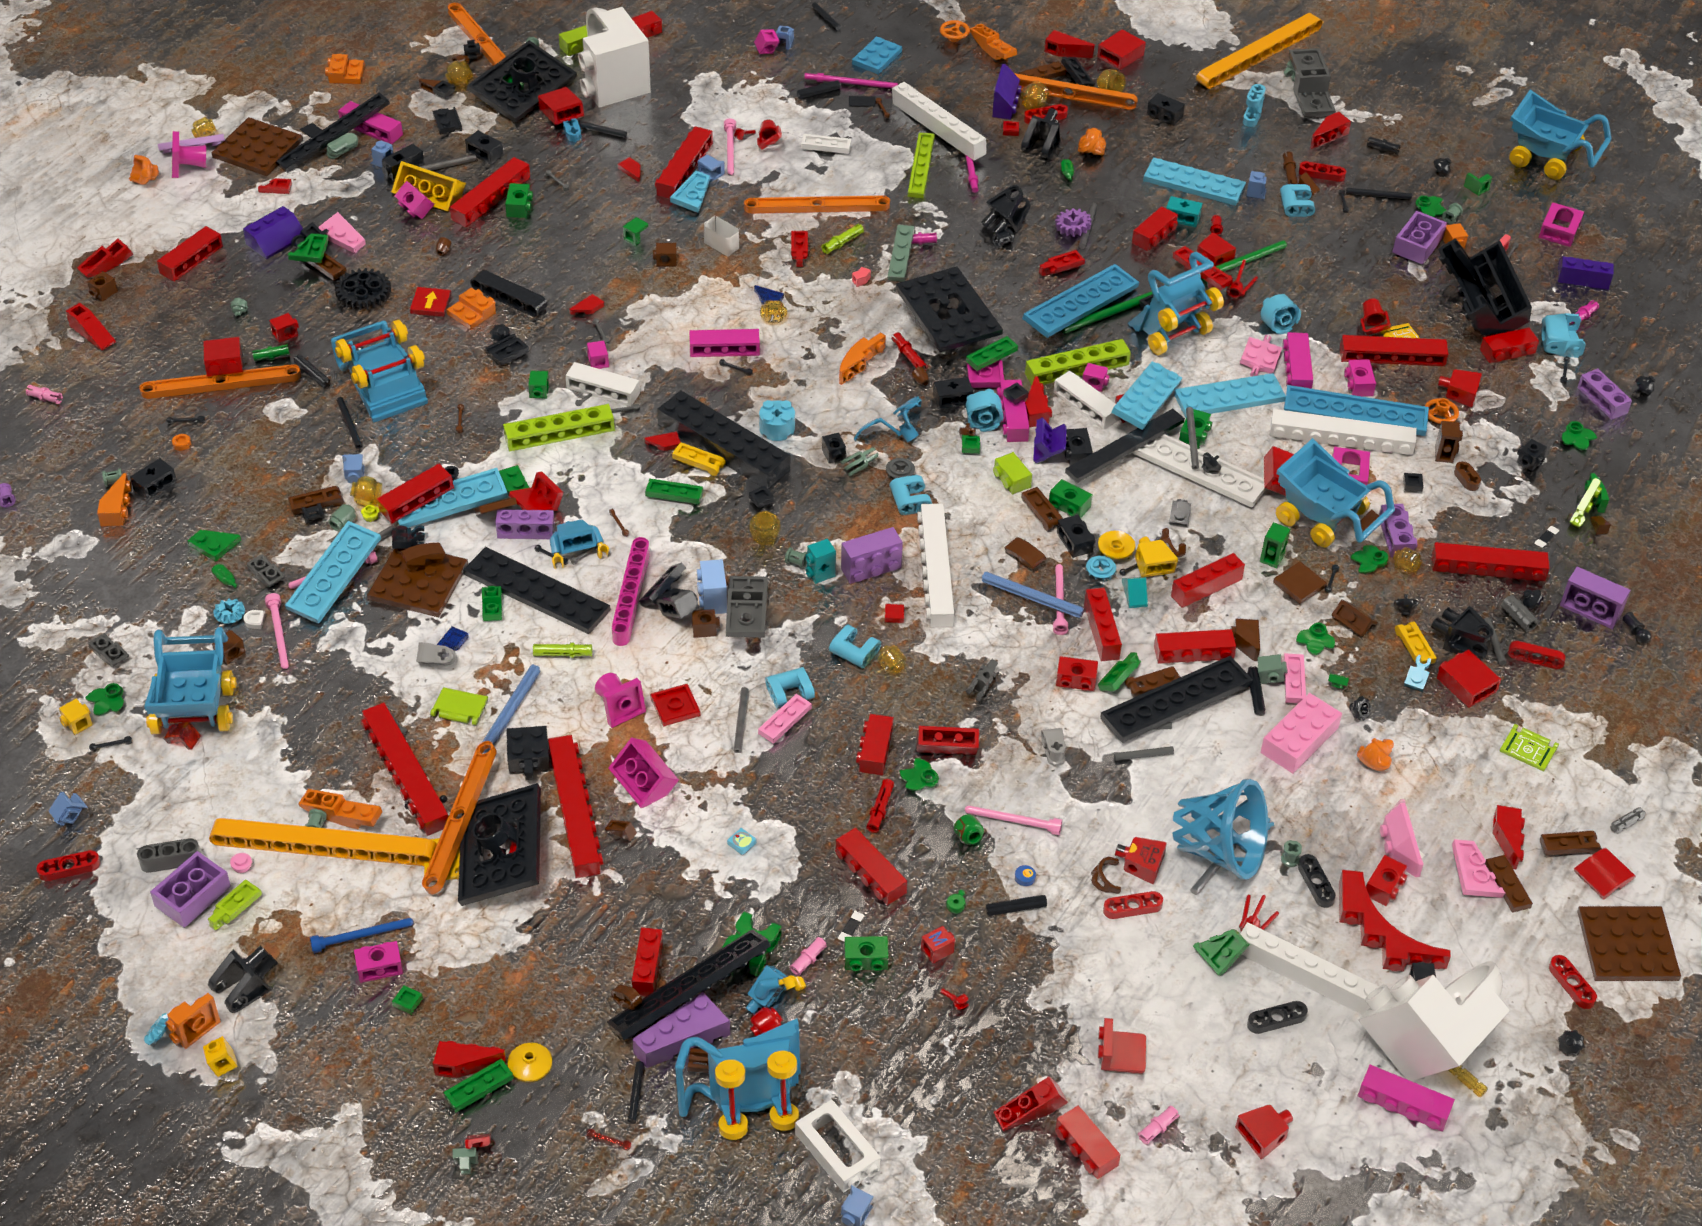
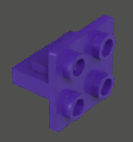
[1033,418,1067,463]

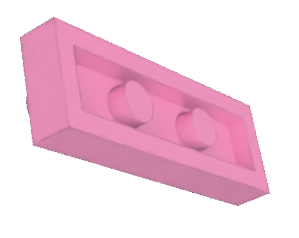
[1283,653,1306,703]
[758,694,812,744]

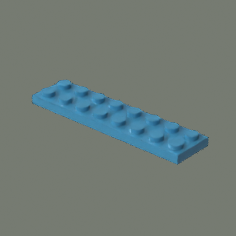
[1022,264,1139,338]
[1284,385,1429,436]

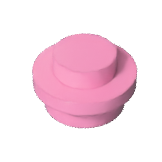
[230,853,252,873]

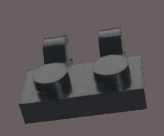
[392,525,425,549]

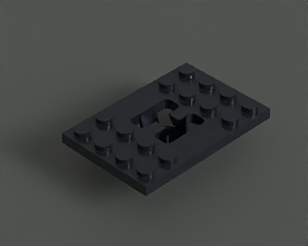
[467,40,577,123]
[895,266,1003,353]
[458,783,541,906]

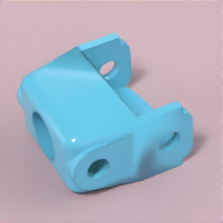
[1541,313,1586,358]

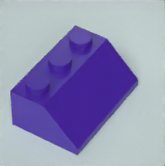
[992,64,1022,120]
[243,206,303,259]
[1558,256,1614,290]

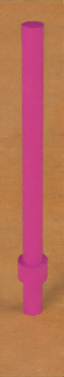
[804,73,898,89]
[965,155,978,193]

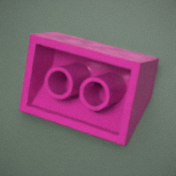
[608,738,679,808]

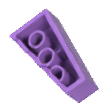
[633,992,730,1068]

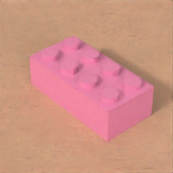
[1260,693,1342,774]

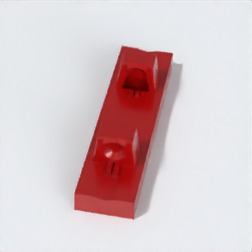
[1172,246,1233,291]

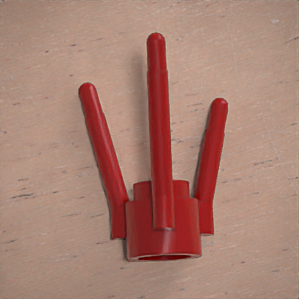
[1226,260,1258,298]
[1239,894,1279,932]

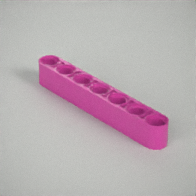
[612,537,650,646]

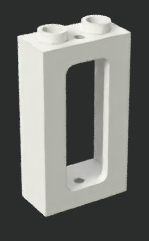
[795,1099,881,1193]

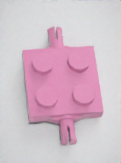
[1240,335,1282,377]

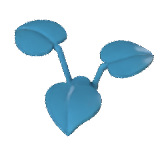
[854,396,922,443]

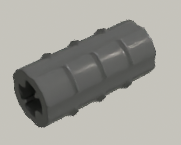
[1501,595,1539,632]

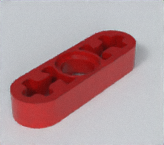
[1024,104,1068,124]
[1298,161,1346,182]
[1508,641,1566,669]
[36,850,101,881]
[1103,891,1163,919]
[1549,955,1597,1009]

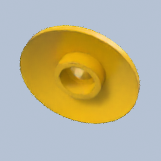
[1098,531,1135,559]
[508,1043,552,1082]

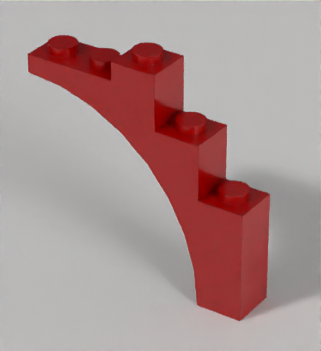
[1339,870,1451,971]

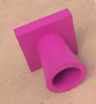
[172,131,206,178]
[595,673,646,728]

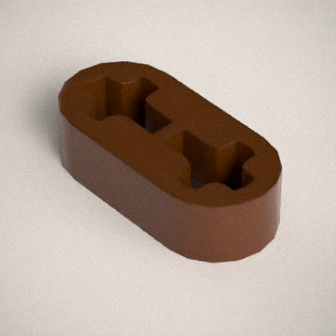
[1454,461,1481,491]
[611,984,642,1010]

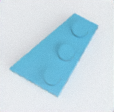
[670,171,710,213]

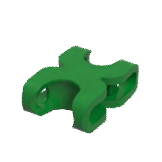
[722,912,782,977]

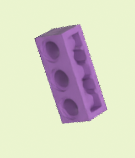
[1577,368,1632,420]
[1379,504,1417,557]
[496,510,555,539]

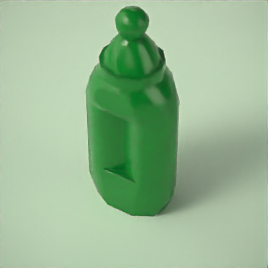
[1061,159,1074,180]
[211,564,237,588]

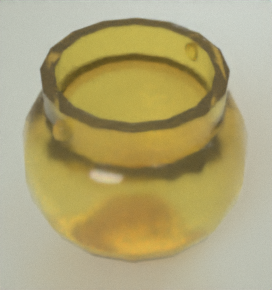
[445,60,474,88]
[1097,69,1126,92]
[1021,81,1049,110]
[350,476,383,507]
[749,511,781,545]

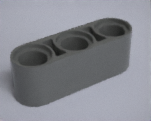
[137,838,201,873]

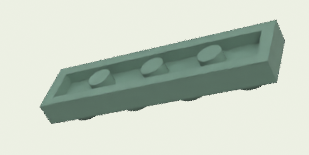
[888,225,914,282]

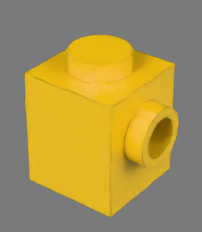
[59,698,92,735]
[203,1036,238,1077]

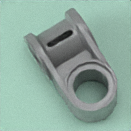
[416,642,456,665]
[1041,728,1066,766]

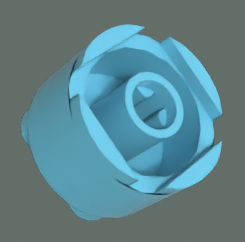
[1260,294,1301,334]
[966,389,1004,432]
[759,400,795,441]

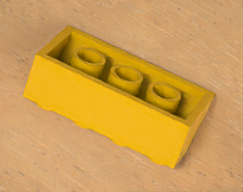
[391,161,466,212]

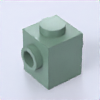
[1258,654,1288,684]

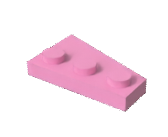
[318,212,366,253]
[1452,839,1505,898]

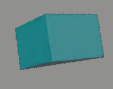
[1121,577,1148,608]

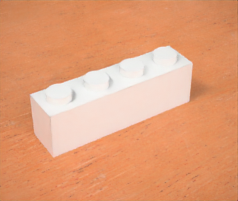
[565,362,640,407]
[1054,371,1119,430]

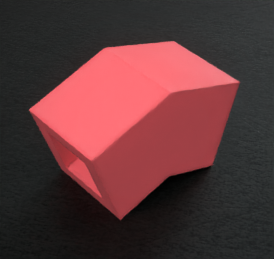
[852,267,871,287]

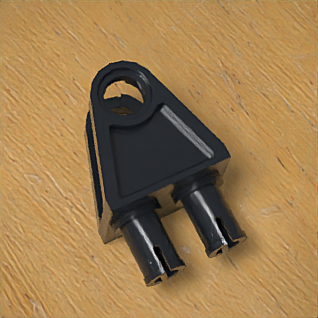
[1021,108,1061,159]
[981,185,1031,234]
[1431,606,1494,660]
[208,945,278,1013]

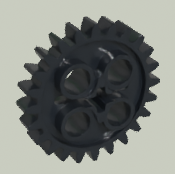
[335,268,391,310]

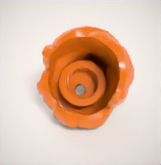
[1078,128,1106,156]
[129,155,159,185]
[1357,738,1394,771]

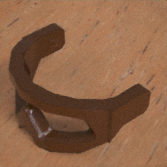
[1159,528,1186,557]
[1091,856,1121,894]

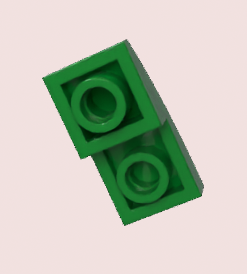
[1585,473,1609,513]
[482,586,502,621]

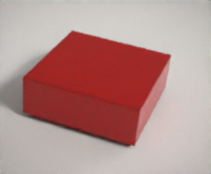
[1003,121,1019,136]
[885,604,904,623]

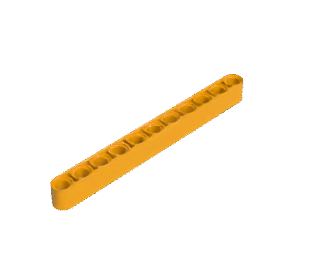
[1196,13,1323,89]
[209,818,437,866]

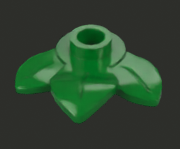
[1415,195,1446,218]
[1562,421,1597,450]
[1350,545,1389,573]
[1296,622,1335,655]
[85,683,124,715]
[899,758,939,791]

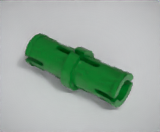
[252,344,290,362]

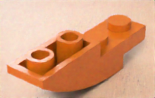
[970,24,1017,60]
[839,332,886,385]
[298,789,383,829]

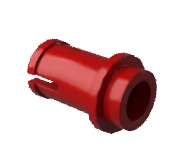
[1210,215,1223,235]

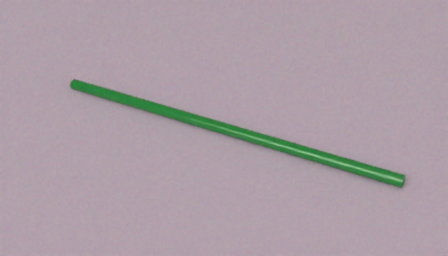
[1061,240,1287,334]

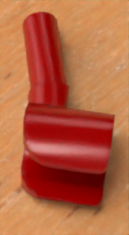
[734,128,756,140]
[940,988,969,1010]

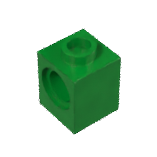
[528,371,549,399]

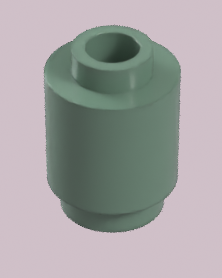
[328,504,356,531]

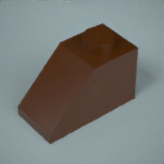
[1230,619,1260,661]

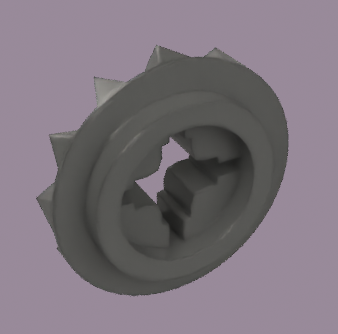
[886,458,915,479]

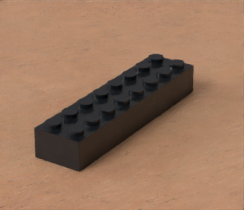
[657,390,791,489]

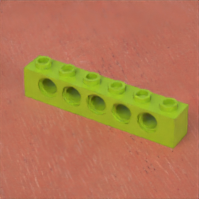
[1025,339,1131,385]
[503,404,615,452]

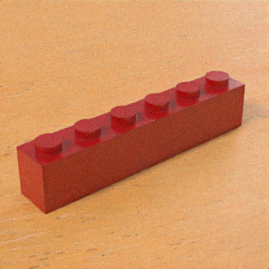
[655,126,713,199]
[450,157,530,227]
[1340,335,1449,366]
[1431,542,1550,581]

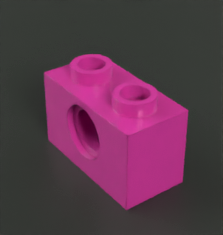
[394,181,434,219]
[1344,360,1376,397]
[354,941,403,983]

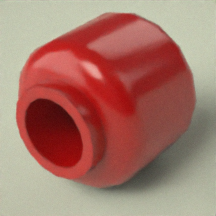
[750,1007,783,1036]

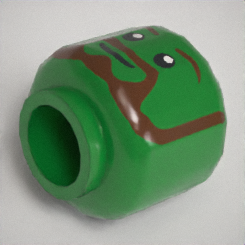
[954,814,984,845]

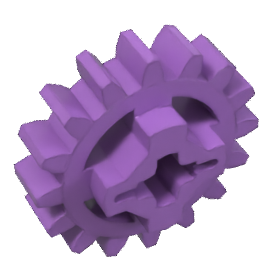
[1055,208,1091,237]

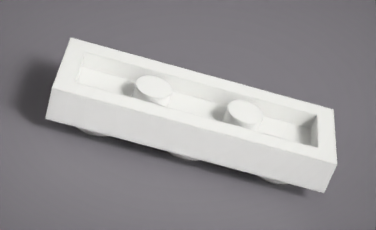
[801,134,851,154]

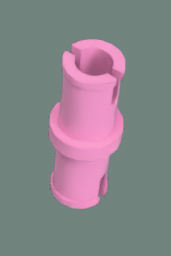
[26,385,63,404]
[789,937,827,976]
[1138,1105,1180,1145]

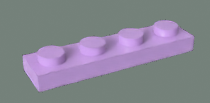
[158,134,225,153]

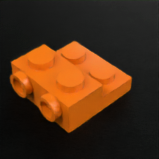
[325,54,365,84]
[446,288,496,330]
[165,993,221,1049]

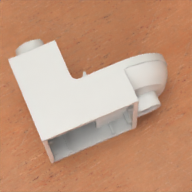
[578,7,651,107]
[1358,961,1510,1081]

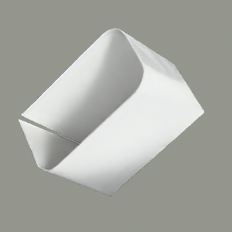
[704,216,739,257]

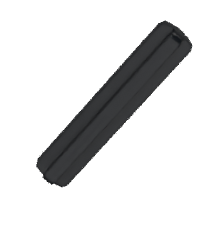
[797,80,841,99]
[293,354,331,388]
[1247,666,1266,715]
[986,895,1047,916]

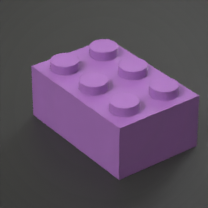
[1392,211,1447,265]
[841,527,903,584]
[1560,567,1631,629]
[150,851,231,928]

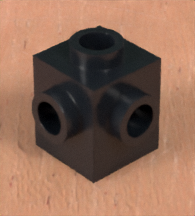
[1517,439,1547,471]

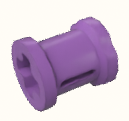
[0,483,16,508]

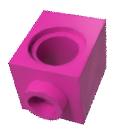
[754,29,779,54]
[587,341,609,369]
[1082,363,1110,392]

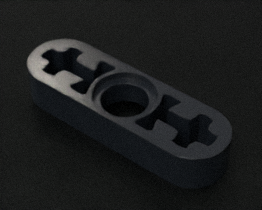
[1298,854,1336,908]
[1247,1001,1308,1034]

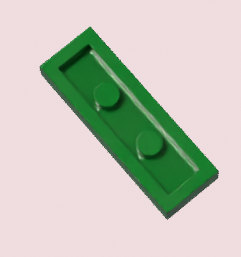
[966,336,1018,371]
[645,478,703,504]
[443,1058,514,1113]

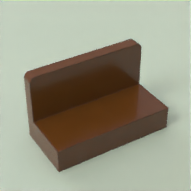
[1331,599,1379,637]

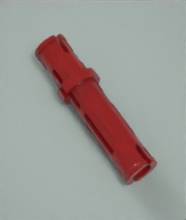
[891,332,928,371]
[866,779,894,833]

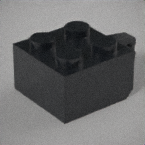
[506,726,550,781]

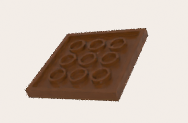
[211,117,303,176]
[367,549,468,618]
[1577,906,1681,981]

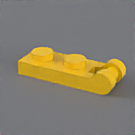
[672,442,726,476]
[1395,622,1437,664]

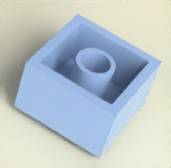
[697,559,727,614]

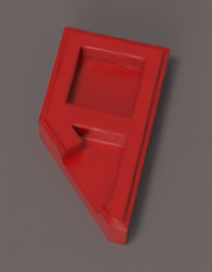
[618,157,641,182]
[258,178,292,194]
[569,294,605,315]
[644,431,681,451]
[465,1134,491,1149]

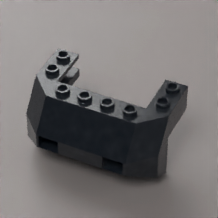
[1438,238,1532,335]

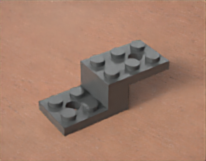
[1288,48,1336,118]
[726,576,768,638]

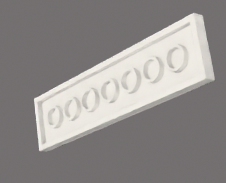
[1132,434,1266,508]

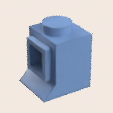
[776,26,794,50]
[371,140,393,168]
[698,154,725,182]
[1247,171,1267,199]
[342,454,365,483]
[49,792,88,826]
[841,1185,873,1226]

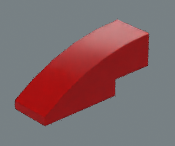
[77,238,133,278]

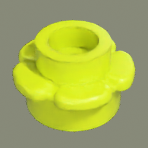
[361,505,380,522]

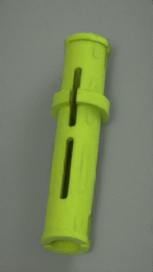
[821,223,864,254]
[533,642,593,658]

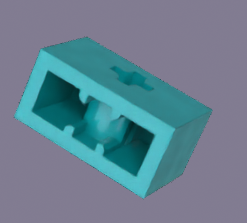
[1166,196,1203,228]
[805,538,836,584]

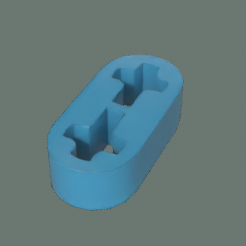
[563,118,581,142]

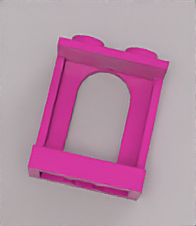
[1539,202,1584,247]
[1332,447,1370,485]

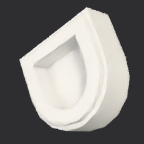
[244,610,266,630]

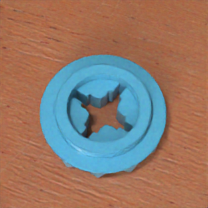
[1086,556,1116,581]
[213,598,245,624]
[144,1013,168,1045]

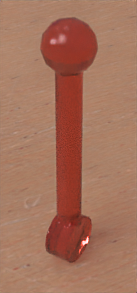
[586,1129,631,1150]

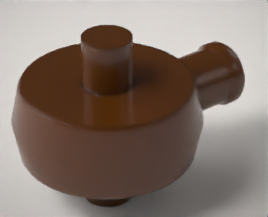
[959,423,976,436]

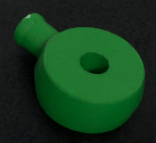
[946,890,966,914]

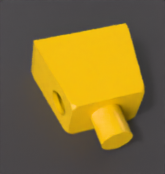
[1135,536,1178,577]

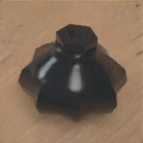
[1433,158,1452,176]
[490,323,511,342]
[1635,376,1656,395]
[1201,452,1222,472]
[1520,588,1544,610]
[1394,594,1418,615]
[1349,696,1371,721]
[1558,1030,1585,1056]

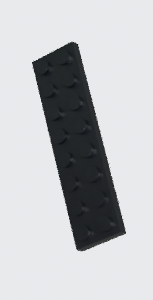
[463,546,611,634]
[1100,656,1253,743]
[607,929,771,1040]

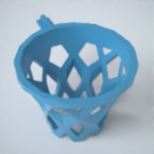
[1172,779,1274,879]

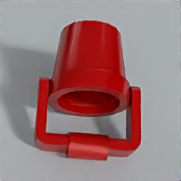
[757,119,782,150]
[1360,298,1391,335]

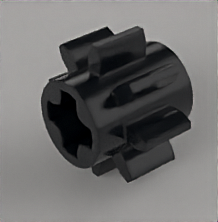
[463,40,481,60]

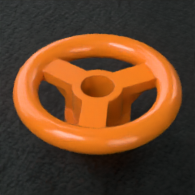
[940,20,970,42]
[1425,398,1459,424]

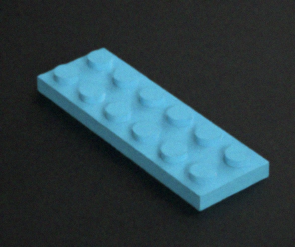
[1143,157,1246,206]
[1111,361,1182,430]
[1174,373,1286,418]
[398,468,508,528]
[285,521,381,624]

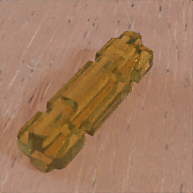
[1448,1065,1488,1097]

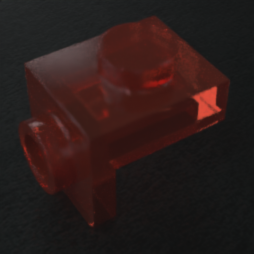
[163,722,201,750]

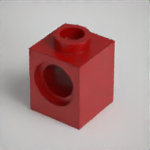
[269,313,299,343]

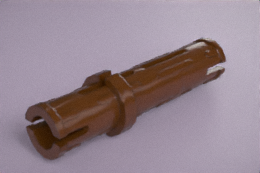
[1283,151,1298,184]

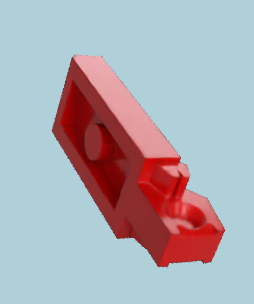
[791,231,808,267]
[1039,250,1085,276]

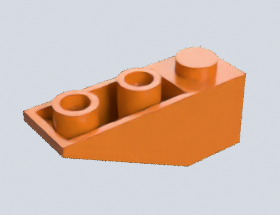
[97,473,132,527]

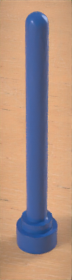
[310,918,413,953]

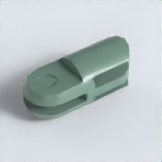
[327,133,358,159]
[841,447,879,477]

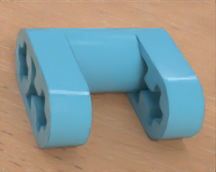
[1243,84,1266,127]
[1280,184,1315,217]
[890,475,932,515]
[829,624,881,669]
[765,667,815,708]

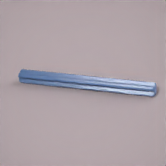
[982,572,1084,618]
[482,664,540,754]

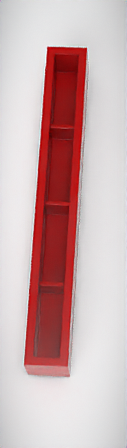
[361,702,449,836]
[548,735,603,878]

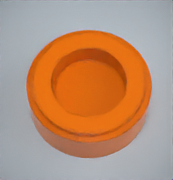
[172,434,191,451]

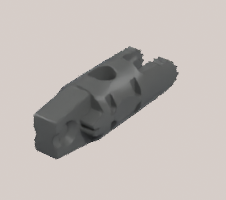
[966,659,998,701]

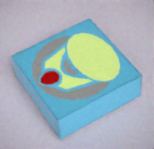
[727,828,757,855]

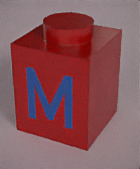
[921,926,955,964]

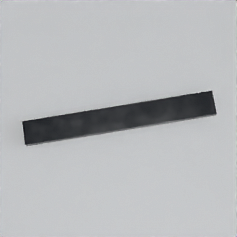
[276,92,390,173]
[1065,408,1185,483]

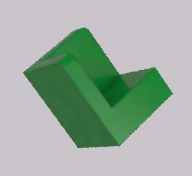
[1464,173,1492,196]
[623,217,648,246]

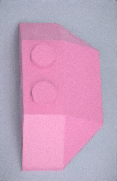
[1380,799,1424,877]

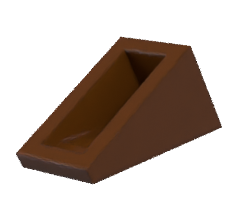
[419,79,441,95]
[1298,173,1320,196]
[1353,510,1379,532]
[1590,516,1611,535]
[605,820,637,842]

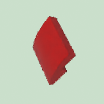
[1574,847,1636,899]

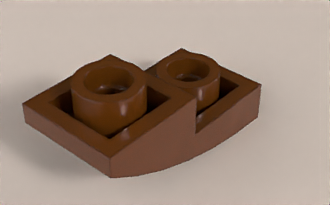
[1004,537,1046,569]
[401,543,445,566]

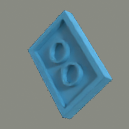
[852,36,902,75]

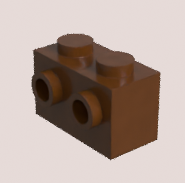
[1435,421,1463,463]

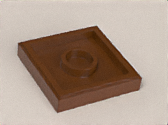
[474,497,517,515]
[1273,561,1327,604]

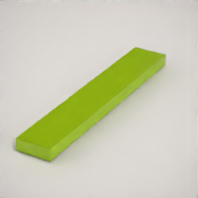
[907,132,935,198]

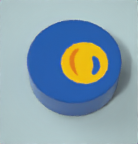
[1015,865,1036,886]

